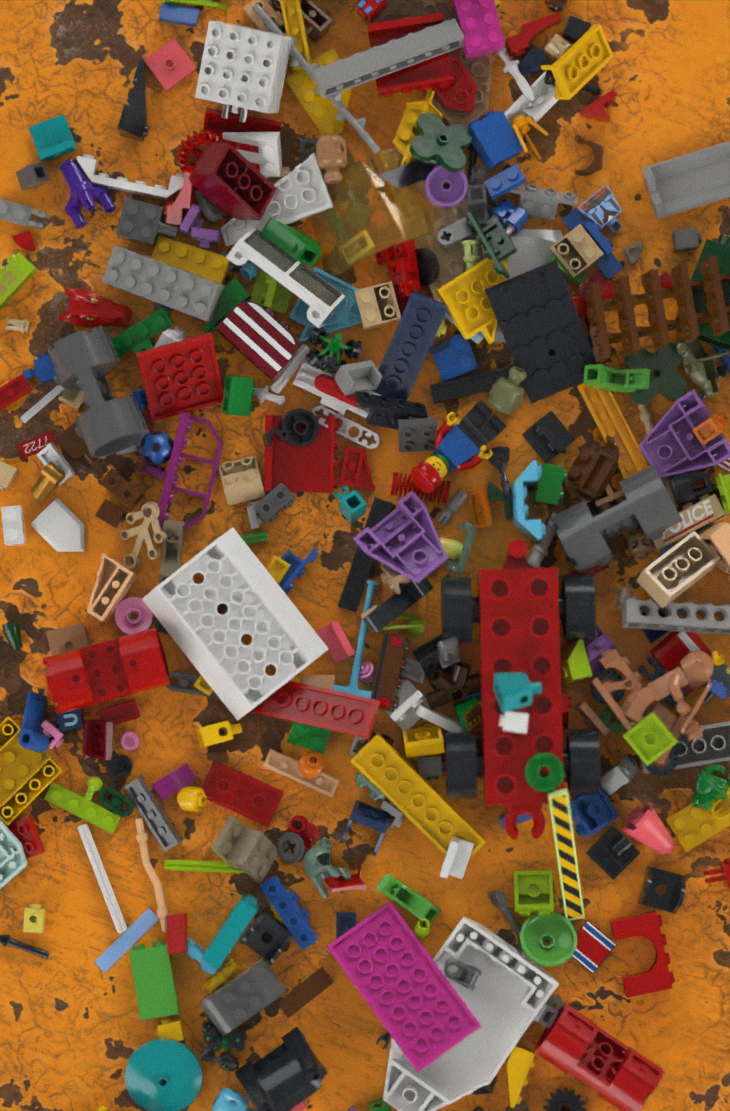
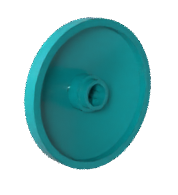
[125,1039,202,1111]

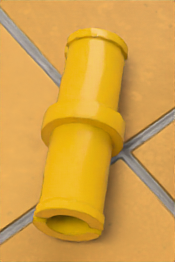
[204,958,240,993]

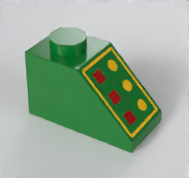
[453,696,481,733]

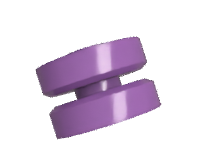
[424,165,468,208]

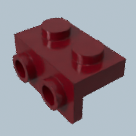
[83,719,114,761]

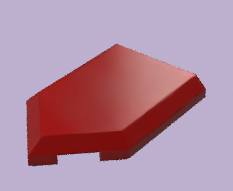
[432,55,477,113]

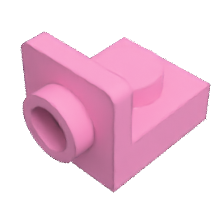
[41,719,65,749]

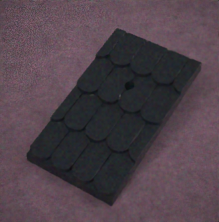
[485,260,598,404]

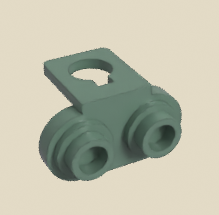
[354,771,386,802]

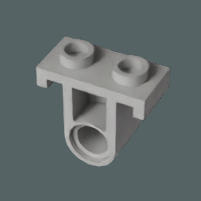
[600,754,639,796]

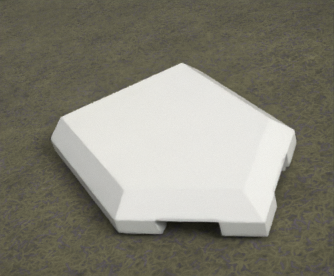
[30,498,85,552]

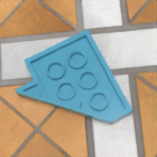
[289,267,362,342]

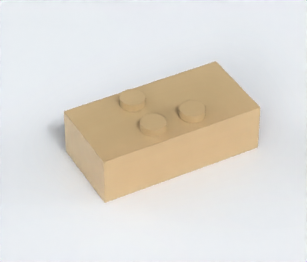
[636,531,721,608]

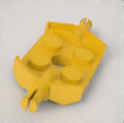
[393,90,443,167]

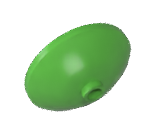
[519,912,577,967]

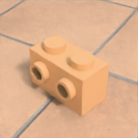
[243,0,285,32]

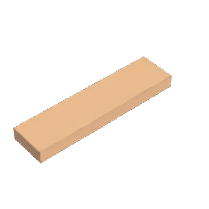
[263,749,340,798]

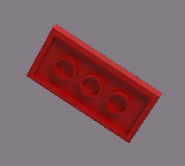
[201,763,284,827]

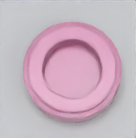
[120,731,140,751]

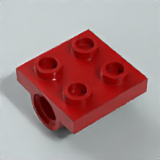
[6,816,46,859]

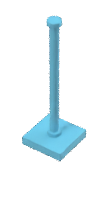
[333,580,378,699]

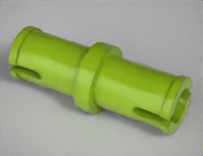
[414,918,430,942]

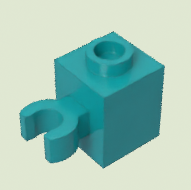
[334,485,367,523]

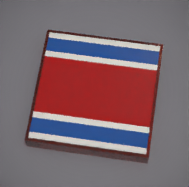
[572,920,617,974]

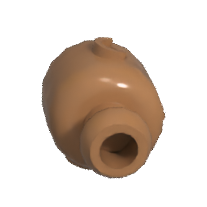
[316,135,347,184]

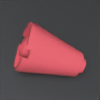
[622,802,674,855]

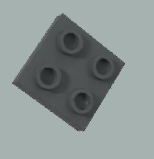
[398,417,437,452]

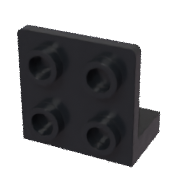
[412,634,462,690]

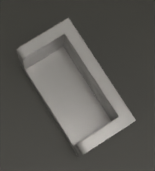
[334,360,382,396]

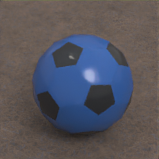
[140,431,174,465]

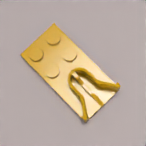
[541,24,614,100]
[665,784,730,852]

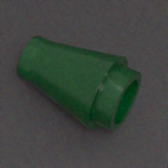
[2,620,23,650]

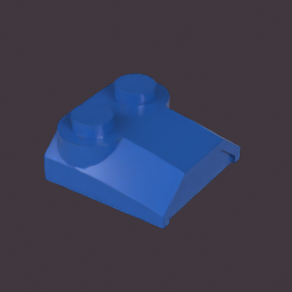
[429,334,478,382]

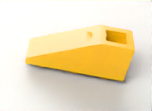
[506,1044,537,1108]

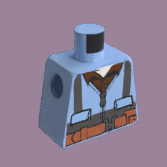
[578,184,622,233]

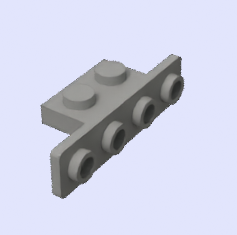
[509,184,579,220]

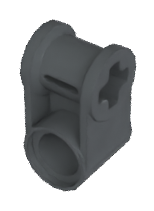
[444,958,482,990]

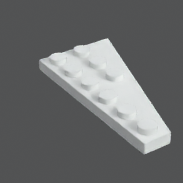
[220,153,334,247]

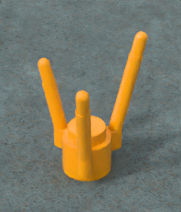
[511,114,548,160]

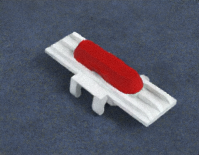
[293,360,381,418]

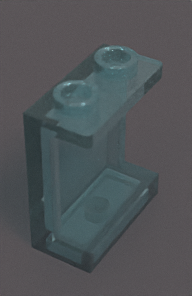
[444,521,477,575]

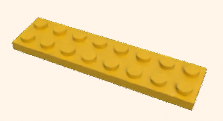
[350,733,487,859]

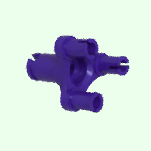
[59,159,117,229]

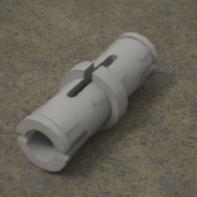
[436,489,469,527]

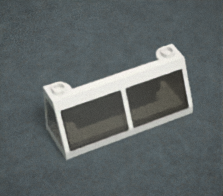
[226,227,346,328]

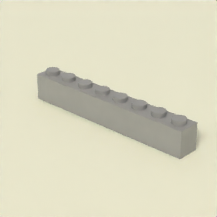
[313,18,464,99]

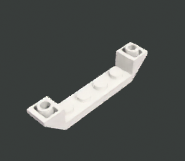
[77,154,185,201]

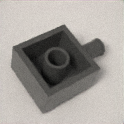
[116,197,179,247]

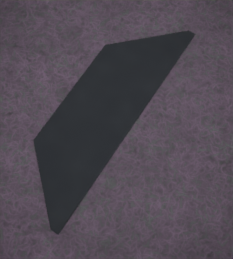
[380,160,437,189]

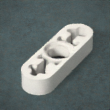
[415,704,464,733]

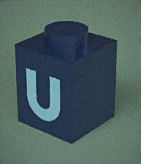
[55,708,84,731]

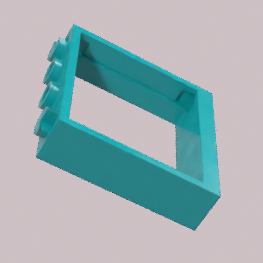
[201,894,260,970]

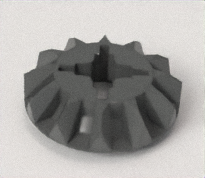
[278,832,306,863]

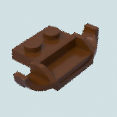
[567,436,619,506]

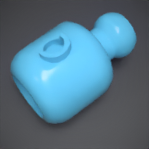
[211,1088,257,1111]

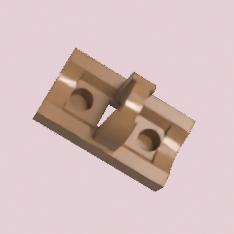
[594,483,627,513]

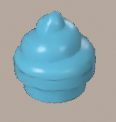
[240,261,259,280]

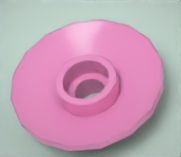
[114,597,153,635]

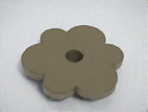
[545,995,565,1011]

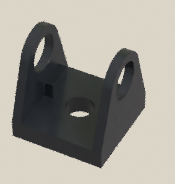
[638,866,686,913]
[240,909,293,966]

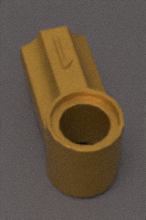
[30,461,66,501]

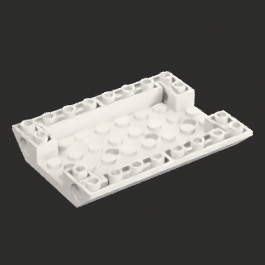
[142,528,329,721]

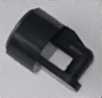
[670,470,716,504]

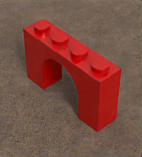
[610,911,675,998]

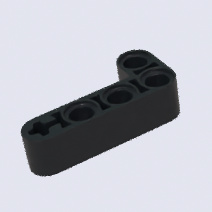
[363,578,434,634]

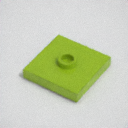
[623,711,678,766]

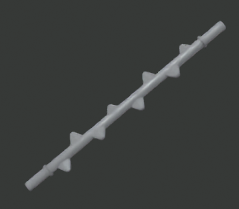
[252,4,381,154]

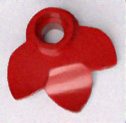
[579,270,614,301]
[284,815,320,853]

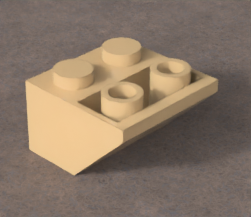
[550,224,604,278]
[354,281,401,330]
[218,455,265,505]

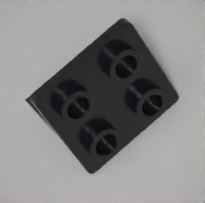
[522,411,575,463]

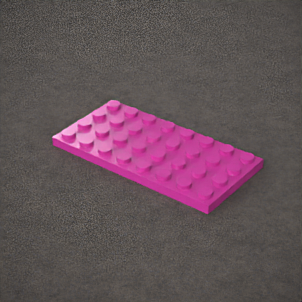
[327,901,481,1073]

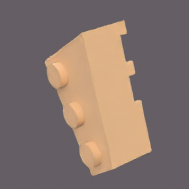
[87,553,139,624]

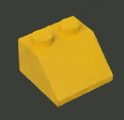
[402,725,445,760]

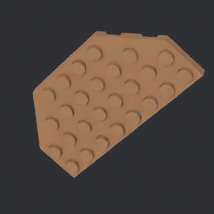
[362,0,493,128]

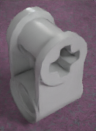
[436,217,475,249]

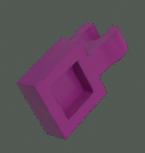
[134,457,167,481]

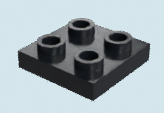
[586,825,640,880]

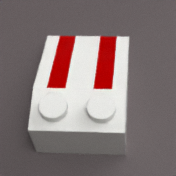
[222,132,282,177]

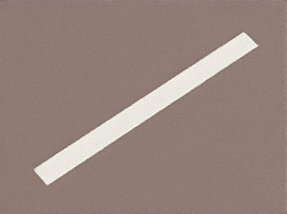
[20,385,65,423]

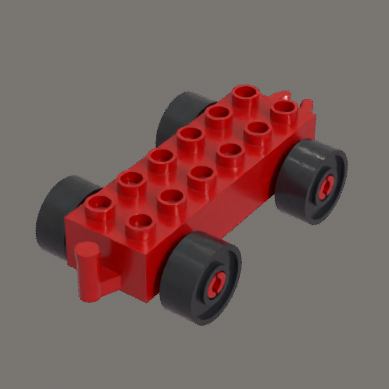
[441,539,600,840]

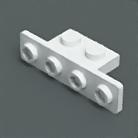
[504,71,558,127]

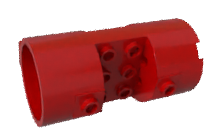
[43,628,171,714]
[533,1003,665,1111]

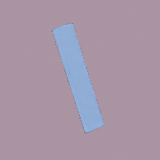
[95,909,159,972]

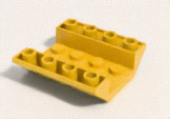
[0,716,63,826]

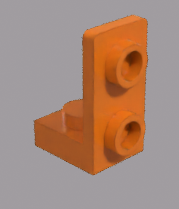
[692,411,729,445]

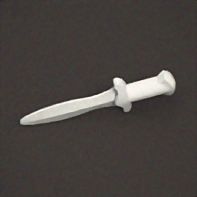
[497,48,534,100]
[224,379,285,406]

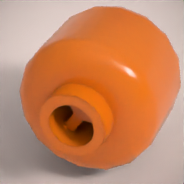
[298,751,324,779]

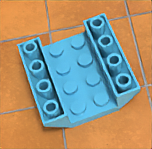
[510,460,545,543]

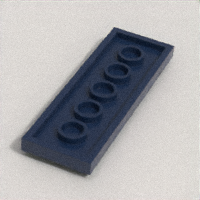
[371,290,448,401]

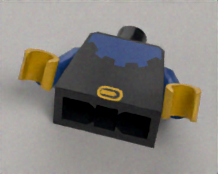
[699,651,730,704]

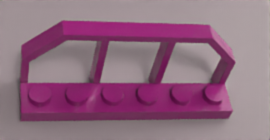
[158,412,223,531]

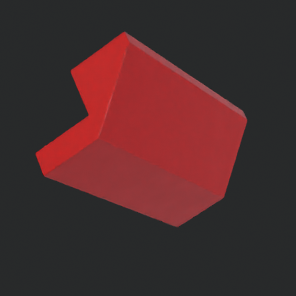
[203,108,282,140]

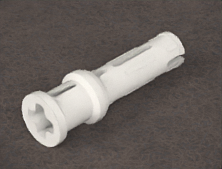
[527,513,557,568]

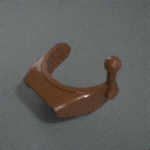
[574,135,604,176]

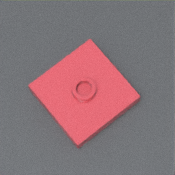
[144,38,197,92]

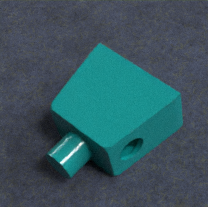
[493,673,542,712]

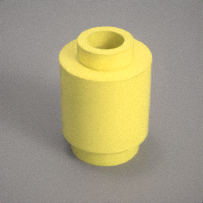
[440,537,463,560]

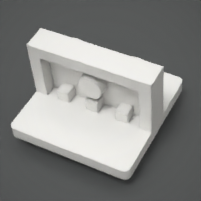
[385,679,430,730]

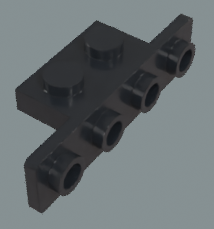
[354,391,428,430]

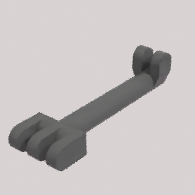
[488,891,523,952]

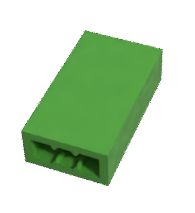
[129,941,180,1020]

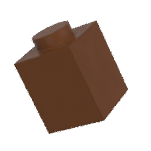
[95,499,126,528]

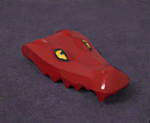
[59,288,132,328]

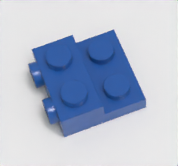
[569,786,619,838]

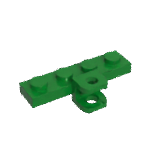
[111,307,175,357]

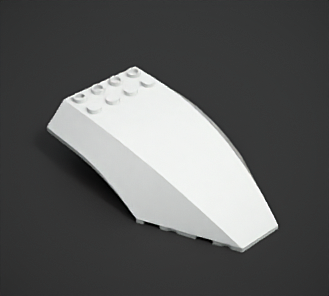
[383,916,559,1111]

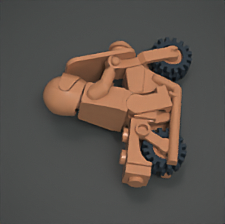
[590,648,714,776]

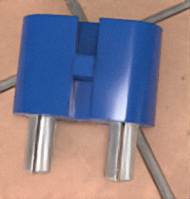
[486,199,529,235]

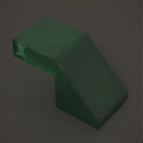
[487,482,513,521]

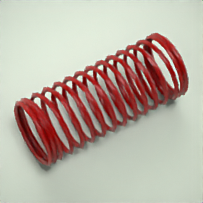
[390,472,451,504]

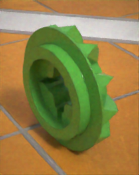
[600,702,626,733]

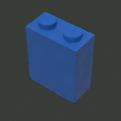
[468,110,523,171]

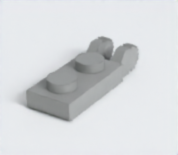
[0,198,47,229]

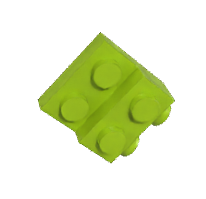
[513,870,554,916]

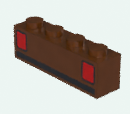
[371,631,411,712]

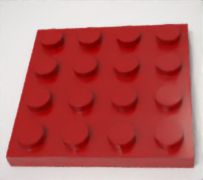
[136,333,224,422]

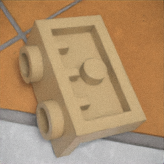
[381,565,411,594]

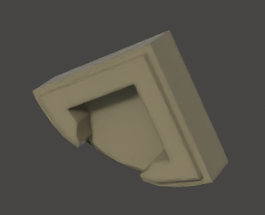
[623,241,642,267]

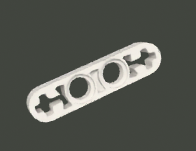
[312,406,380,449]

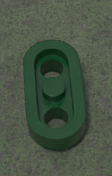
[98,786,134,817]

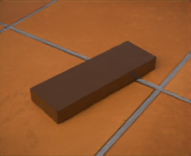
[277,967,334,1018]

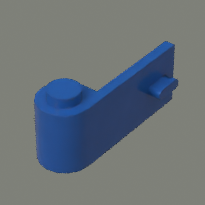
[19,691,49,753]

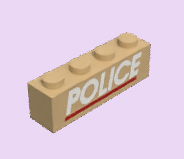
[651,493,725,550]

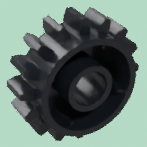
[543,1087,586,1111]

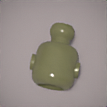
[488,366,526,414]

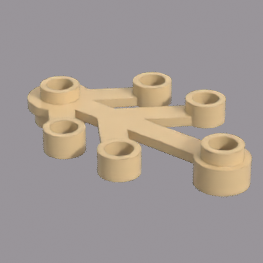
[120,501,167,569]

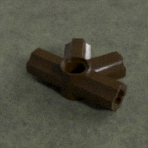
[426,661,481,710]

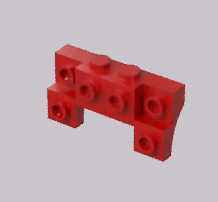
[375,239,421,317]

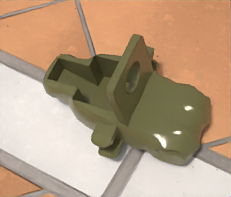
[677,339,729,397]

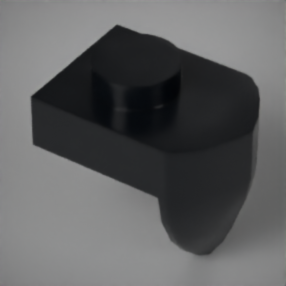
[104,754,134,780]

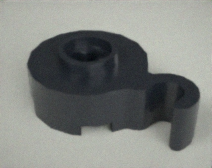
[263,408,320,447]

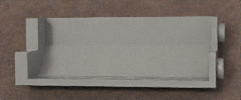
[642,141,730,219]

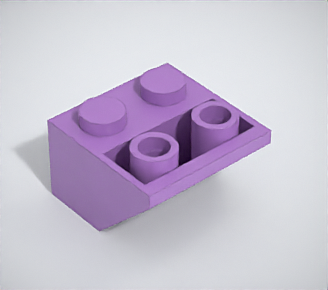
[565,624,622,680]

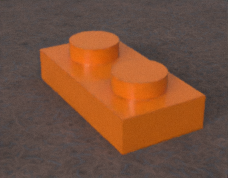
[468,488,493,530]

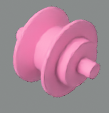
[359,661,376,683]

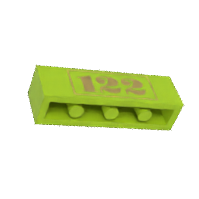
[0,252,38,310]

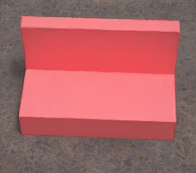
[317,619,355,664]

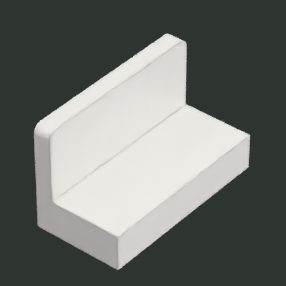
[440,836,474,879]

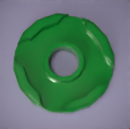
[525,753,564,792]

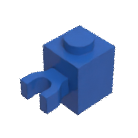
[23,353,56,384]

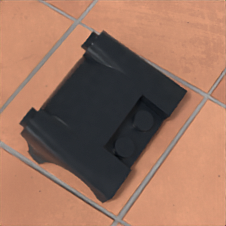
[234,1027,327,1111]

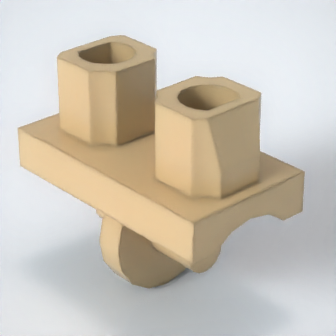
[544,33,572,60]

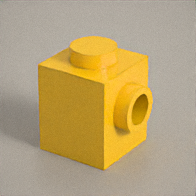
[154,1018,185,1041]

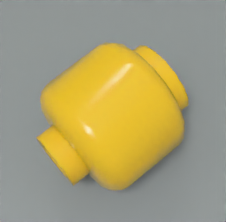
[177,786,207,812]

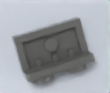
[254,483,295,523]

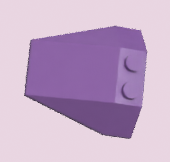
[639,389,730,478]
[353,491,448,583]

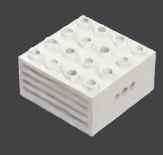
[195,21,292,123]

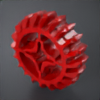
[176,129,224,173]

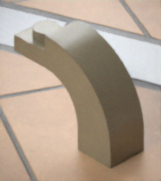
[159,520,184,584]

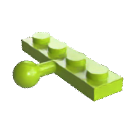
[44,776,122,834]

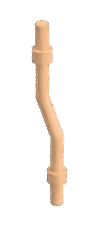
[135,818,169,932]

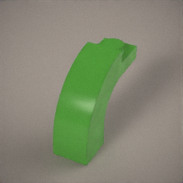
[376,873,441,926]

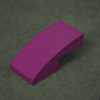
[151,763,196,801]

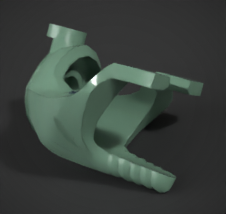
[303,837,352,899]

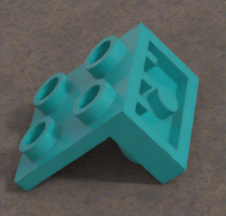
[29,114,78,163]

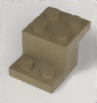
[211,816,278,883]

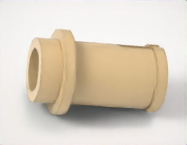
[5,318,31,334]

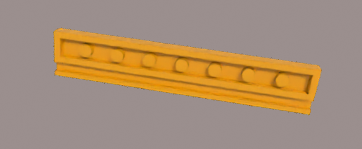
[577,384,649,480]

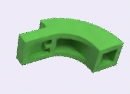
[583,364,650,392]

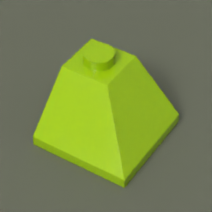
[560,639,593,685]

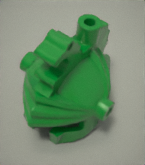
[691,764,730,810]

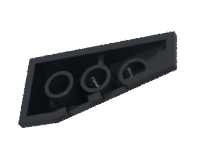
[118,59,150,141]

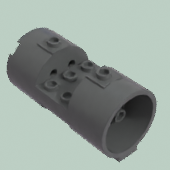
[48,326,150,458]
[550,465,683,574]

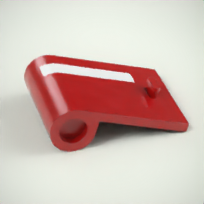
[650,631,712,695]

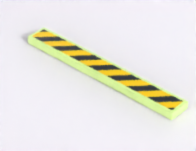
[547,789,585,921]

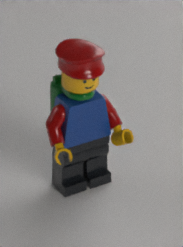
[411,400,507,493]

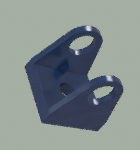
[340,800,392,856]

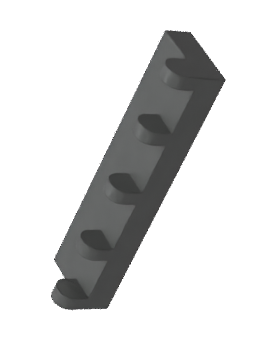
[124,775,184,852]

